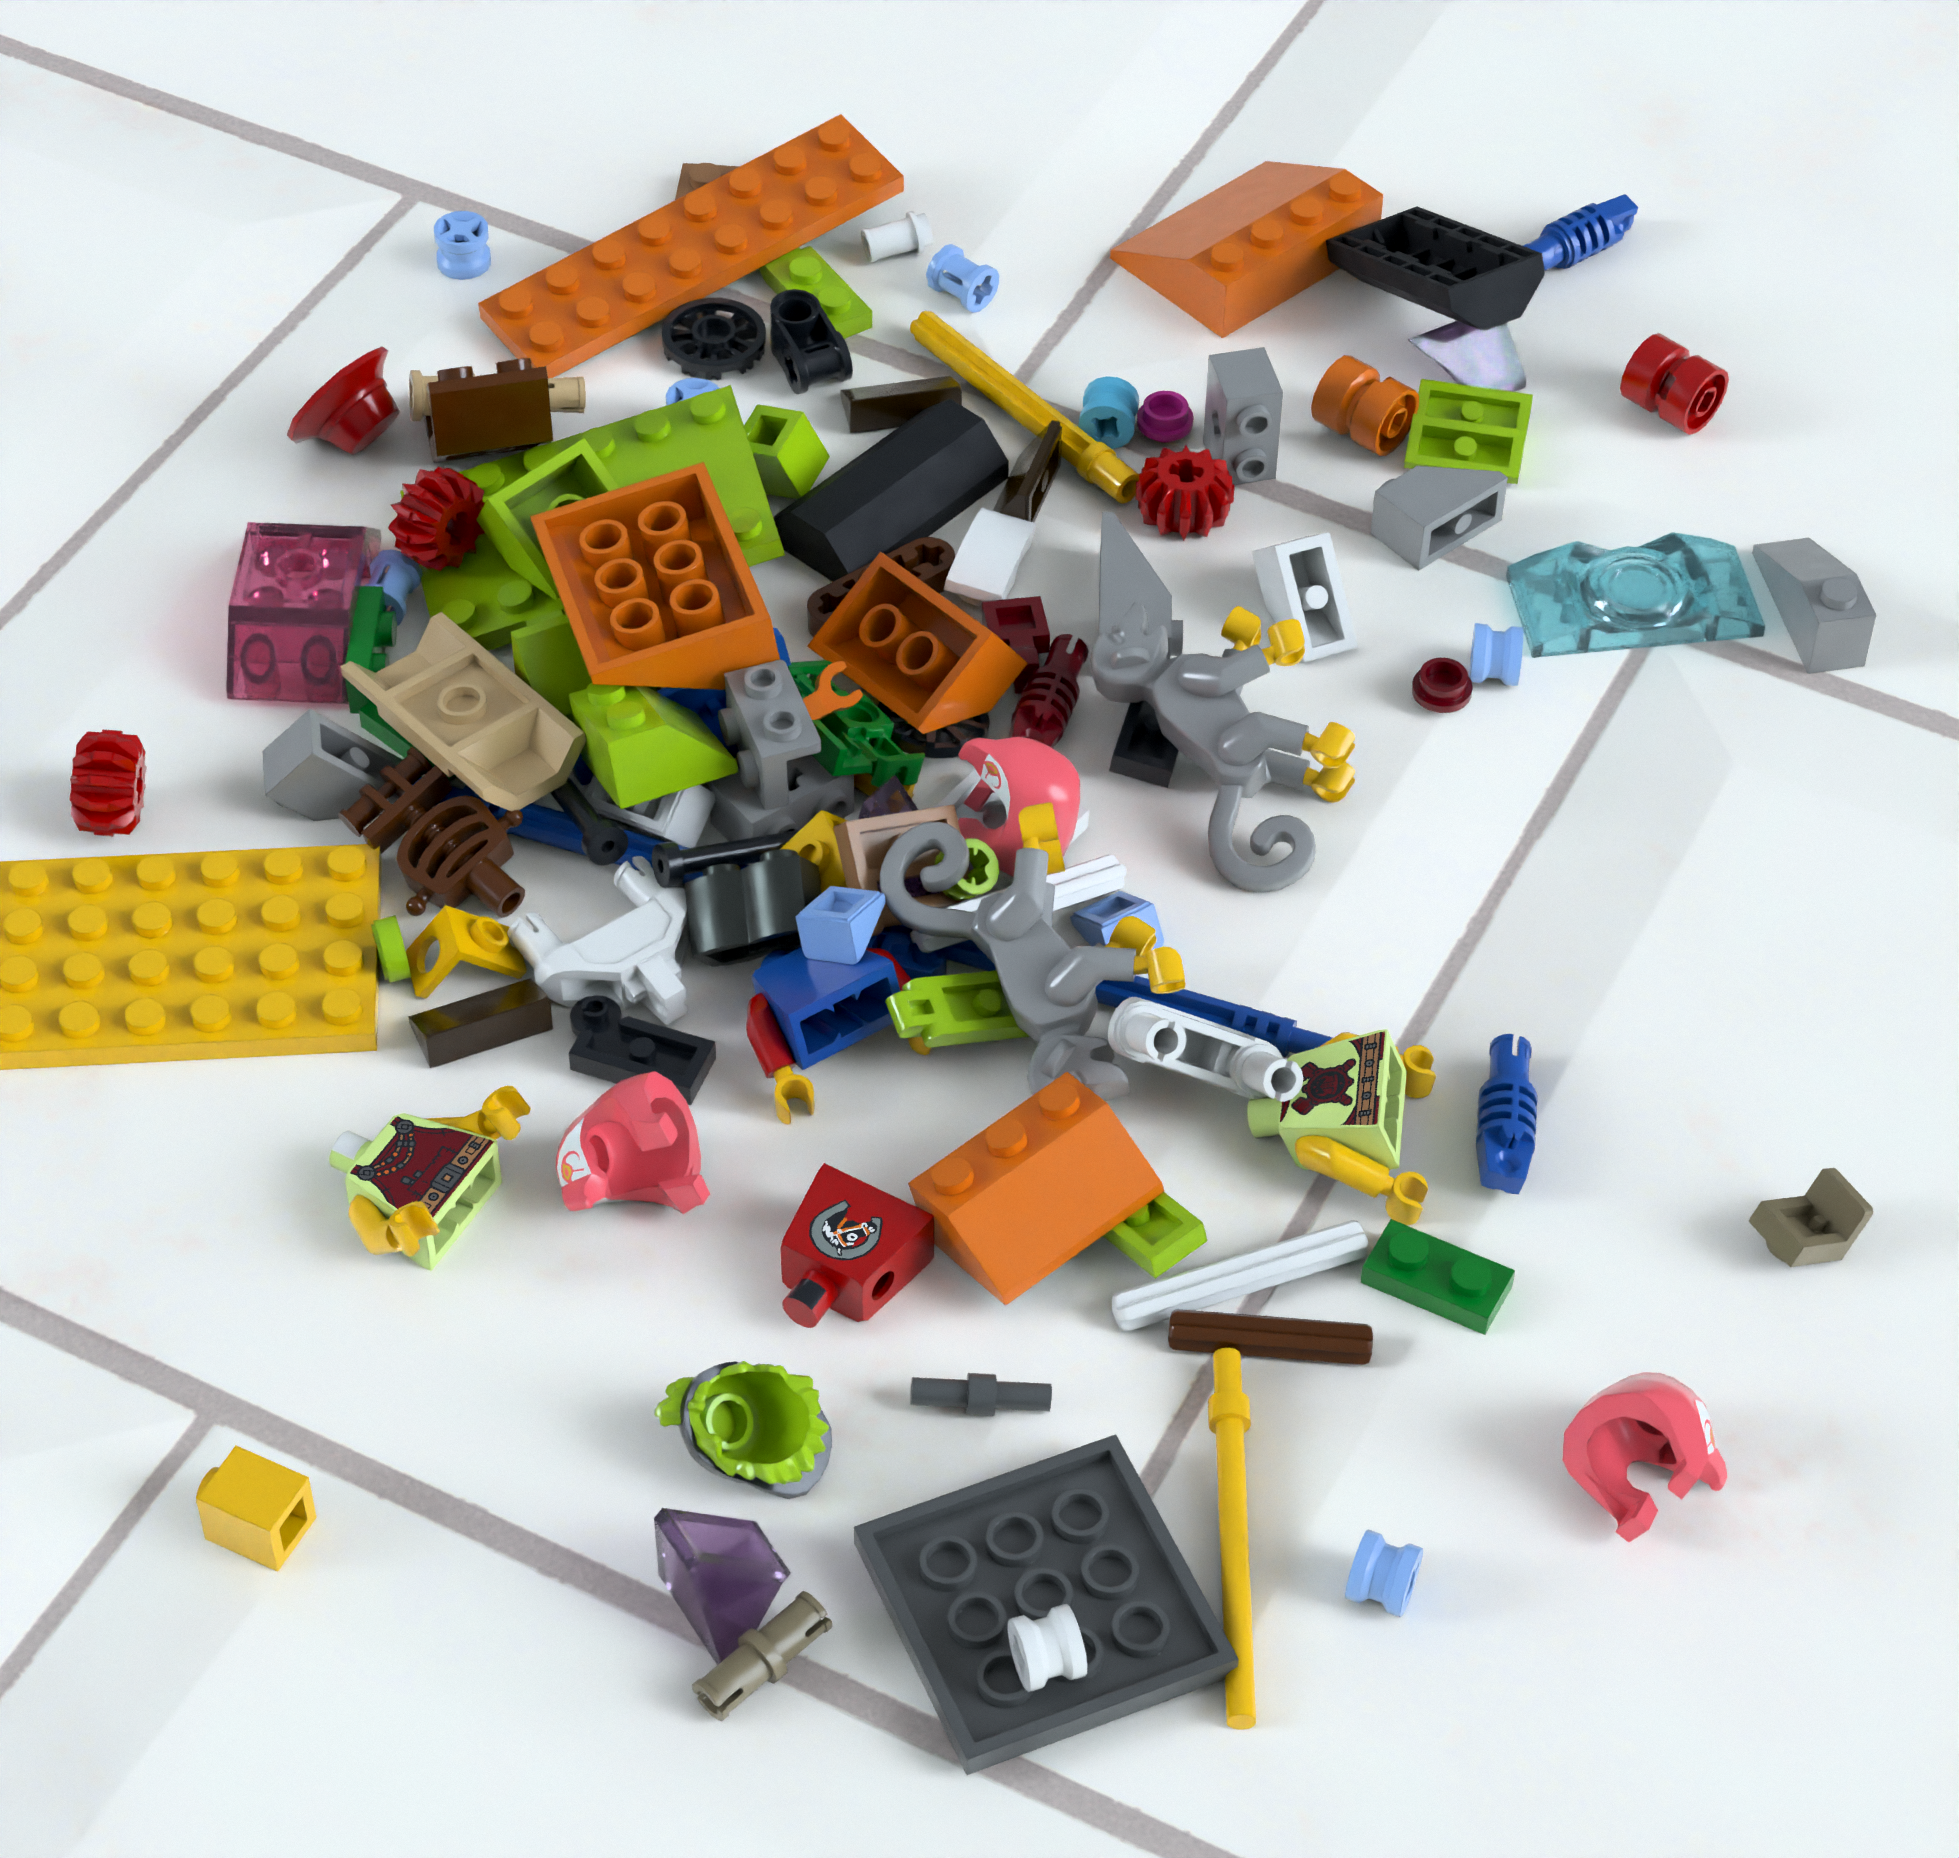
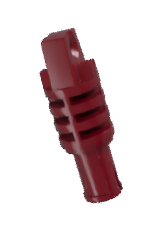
[1008,634,1089,748]

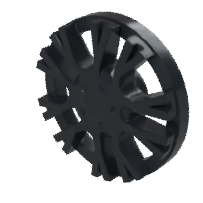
[662,298,766,380]

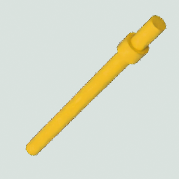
[1208,1348,1256,1730]

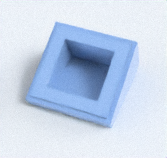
[795,886,886,965]
[1070,891,1164,950]

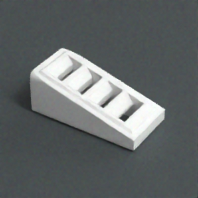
[585,775,716,848]

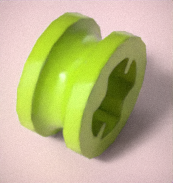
[934,838,999,901]

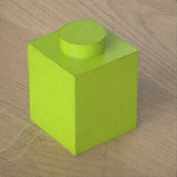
[744,404,830,500]

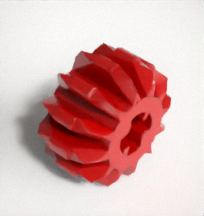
[1135,445,1235,541]
[388,466,485,571]
[69,729,147,837]

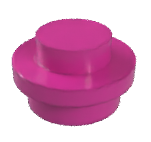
[1137,391,1194,443]

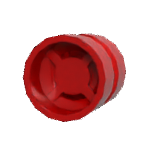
[1620,333,1729,435]

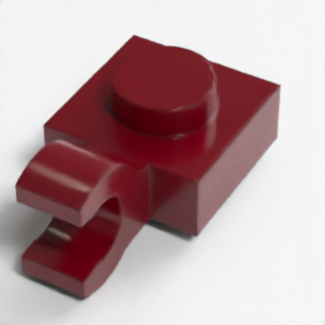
[982,596,1050,694]

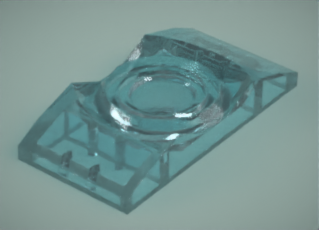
[1506,532,1765,658]

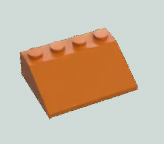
[1110,161,1383,338]
[530,462,780,690]

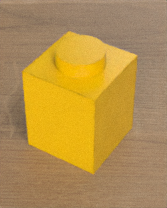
[196,1445,317,1572]

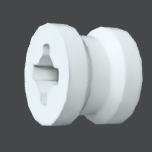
[1008,1604,1087,1692]

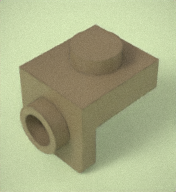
[1748,1168,1873,1268]

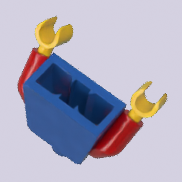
[746,947,931,1125]

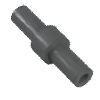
[910,1373,1052,1416]

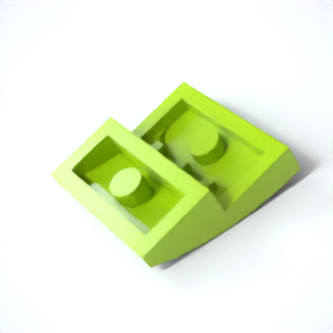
[1404,379,1533,484]

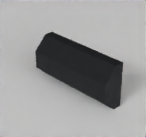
[1326,206,1545,331]
[773,399,1009,582]

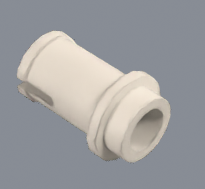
[861,211,933,263]

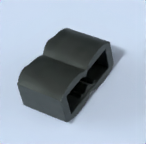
[684,849,822,967]

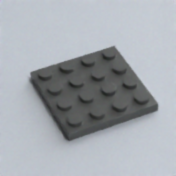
[854,1434,1239,1775]

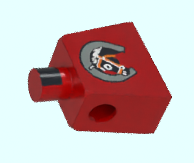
[780,1163,934,1328]

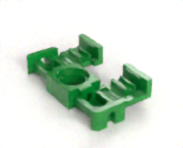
[788,660,925,787]

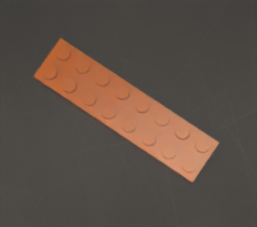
[478,114,904,378]

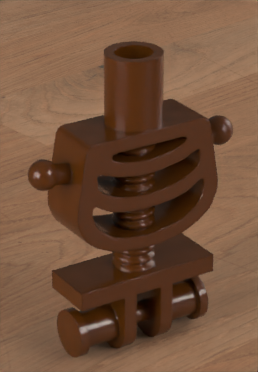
[338,747,525,918]

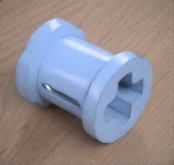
[926,244,999,313]
[353,549,422,626]

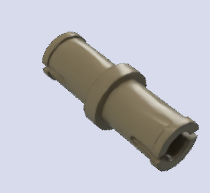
[692,1591,832,1721]

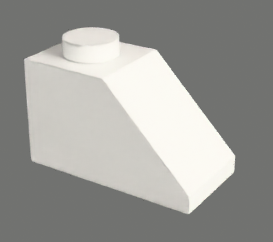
[1251,532,1358,663]

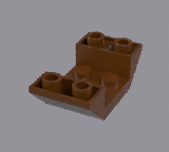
[423,358,553,463]

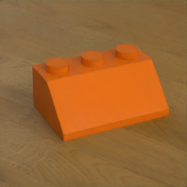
[807,551,1028,734]
[908,1072,1164,1306]

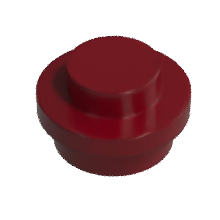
[1412,658,1473,713]

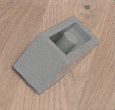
[1371,466,1508,571]
[262,709,403,821]

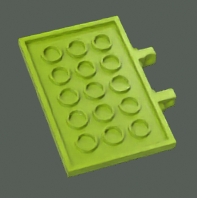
[400,385,785,651]

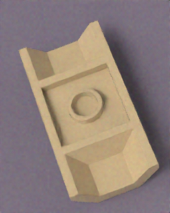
[340,612,586,812]

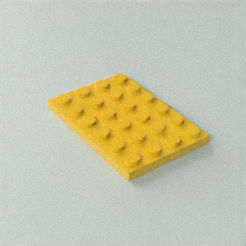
[0,844,382,1070]

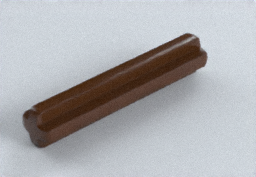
[1168,1309,1373,1365]

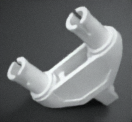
[507,856,691,1025]
[1108,997,1303,1102]

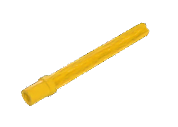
[910,311,1139,504]

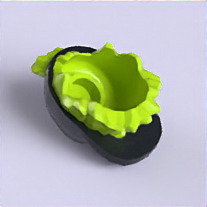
[654,1361,832,1499]

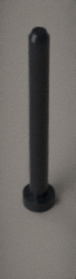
[550,777,628,866]
[652,830,800,888]

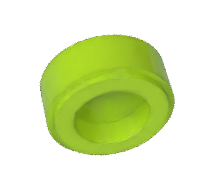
[371,915,411,983]

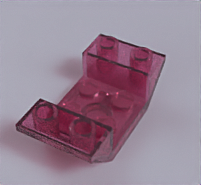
[226,522,382,704]

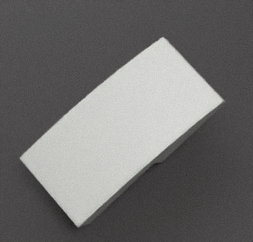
[944,507,1036,606]

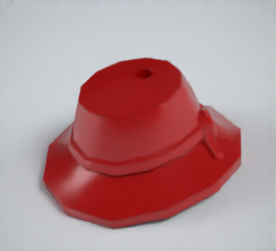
[287,347,400,455]

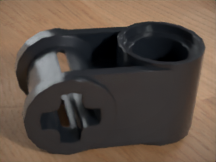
[770,289,853,395]

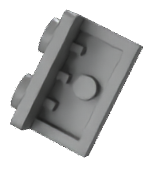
[718,660,821,811]

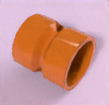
[1311,355,1419,456]

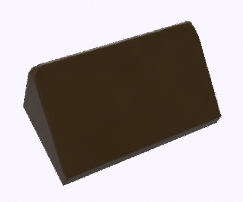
[840,376,962,433]
[993,420,1062,523]
[408,978,553,1068]

